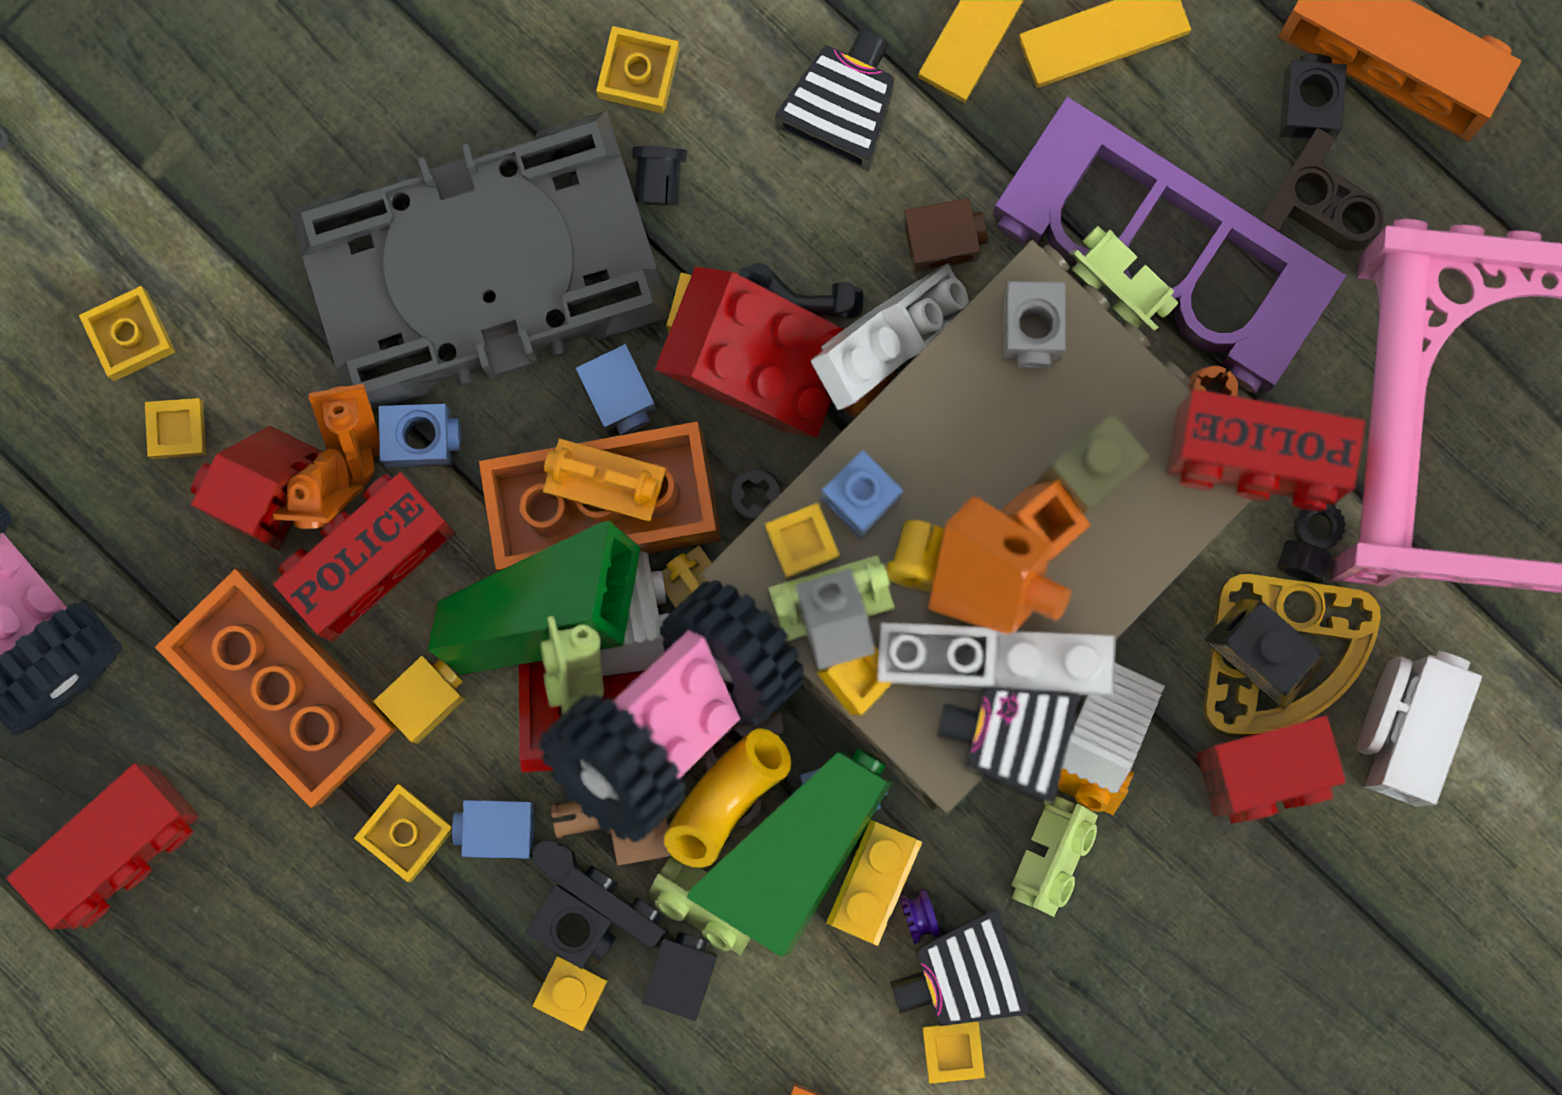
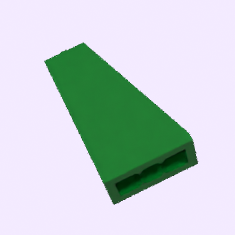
[428,521,641,675]
[686,748,894,957]

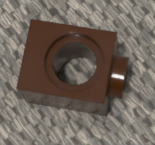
[903,198,988,273]

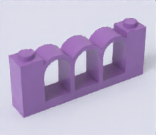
[992,96,1347,393]

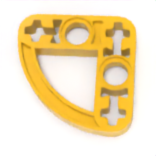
[1203,574,1381,735]

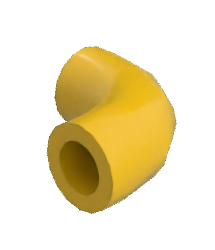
[664,728,791,867]

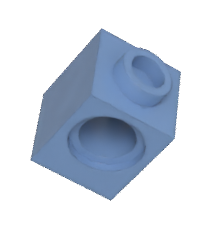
[576,344,657,435]
[379,404,462,468]
[820,450,903,540]
[452,800,535,859]

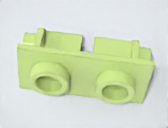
[1069,226,1178,331]
[768,555,895,641]
[540,616,604,714]
[1011,796,1098,917]
[646,856,751,955]

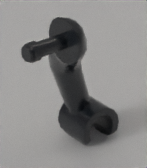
[739,263,864,318]

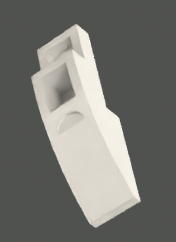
[811,264,970,410]
[878,623,1116,696]

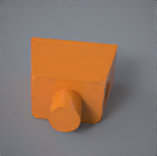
[928,496,1071,634]

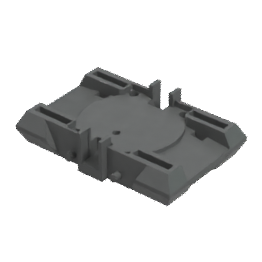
[288,110,670,411]

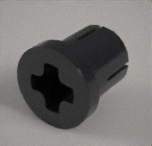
[632,146,687,206]

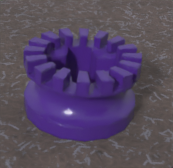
[899,888,941,944]

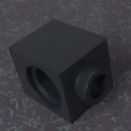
[1280,54,1347,139]
[525,885,616,969]
[642,931,718,1021]

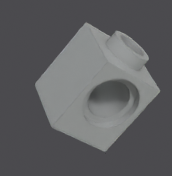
[1003,282,1065,369]
[795,568,875,670]

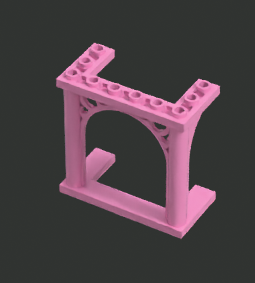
[1330,219,1562,593]

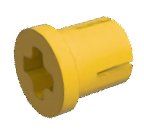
[885,520,945,592]

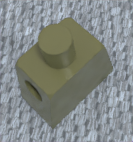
[1034,413,1151,516]

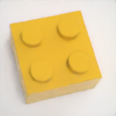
[596,26,680,114]
[79,286,176,382]
[354,784,453,882]

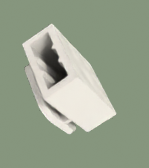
[1356,651,1482,807]

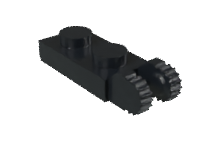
[531,839,669,948]

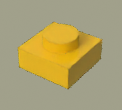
[145,398,206,459]
[765,503,840,579]
[817,645,892,716]
[532,956,608,1031]
[922,1021,985,1084]

